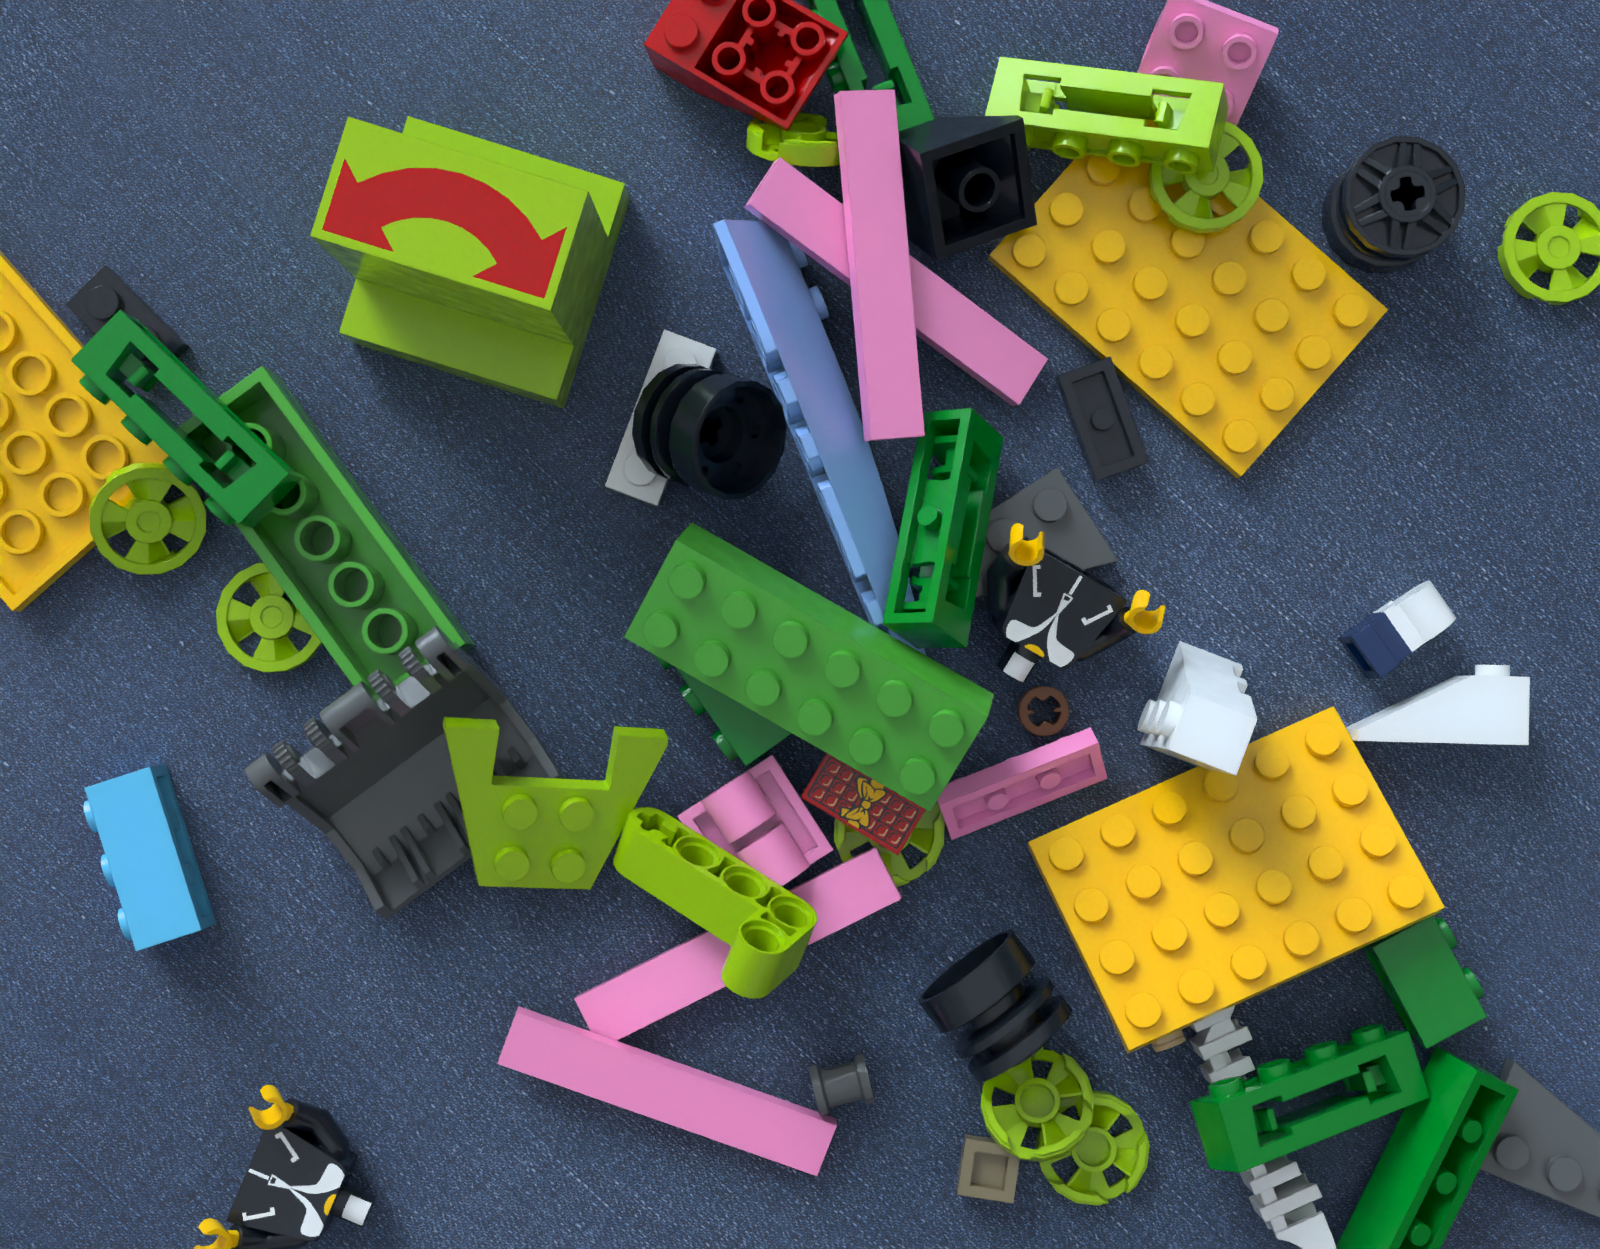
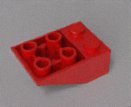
[643,0,848,132]

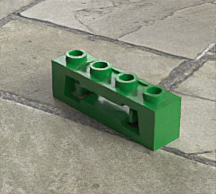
[806,0,935,132]
[71,310,302,528]
[882,408,1004,649]
[1189,1023,1430,1173]

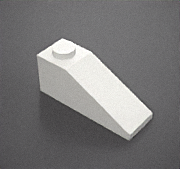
[1346,665,1530,745]

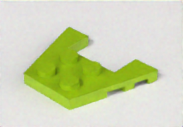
[443,717,669,890]

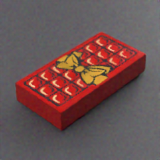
[801,753,926,855]

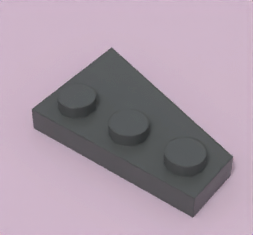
[976,467,1118,598]
[1480,1058,1600,1218]

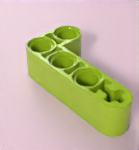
[613,807,817,999]

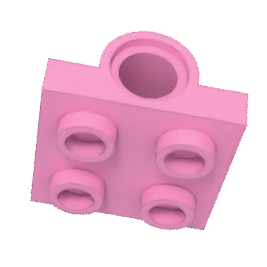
[1137,0,1279,126]
[678,754,833,886]

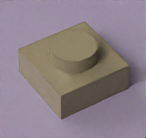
[956,1134,1020,1204]

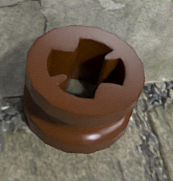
[1016,686,1069,736]

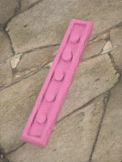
[834,89,925,442]
[744,157,1048,406]
[574,846,902,1041]
[497,1006,837,1176]

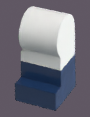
[1338,580,1456,679]

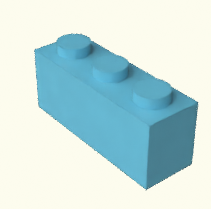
[84,765,217,951]

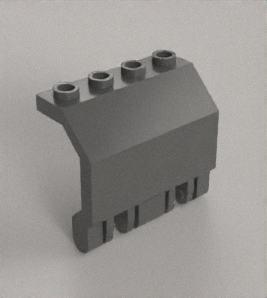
[244,626,565,920]

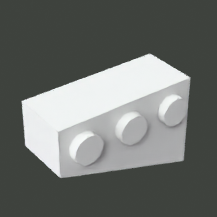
[1137,641,1257,775]

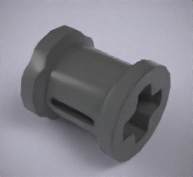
[808,1053,875,1117]

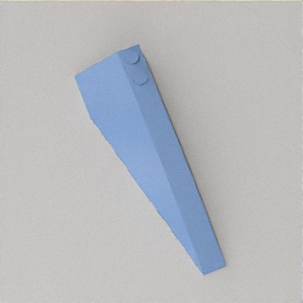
[713,219,926,655]

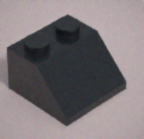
[898,115,1037,260]

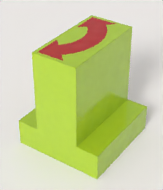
[310,116,630,409]

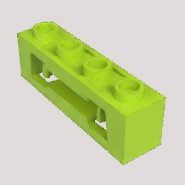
[985,57,1229,174]

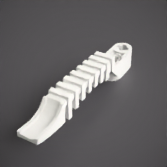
[1189,1006,1337,1249]

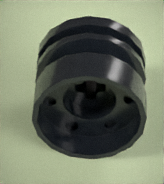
[1322,136,1465,274]
[632,364,787,500]
[918,929,1073,1082]

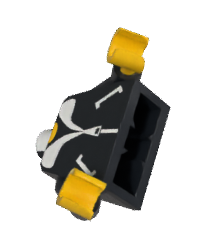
[987,523,1166,682]
[194,1085,377,1249]

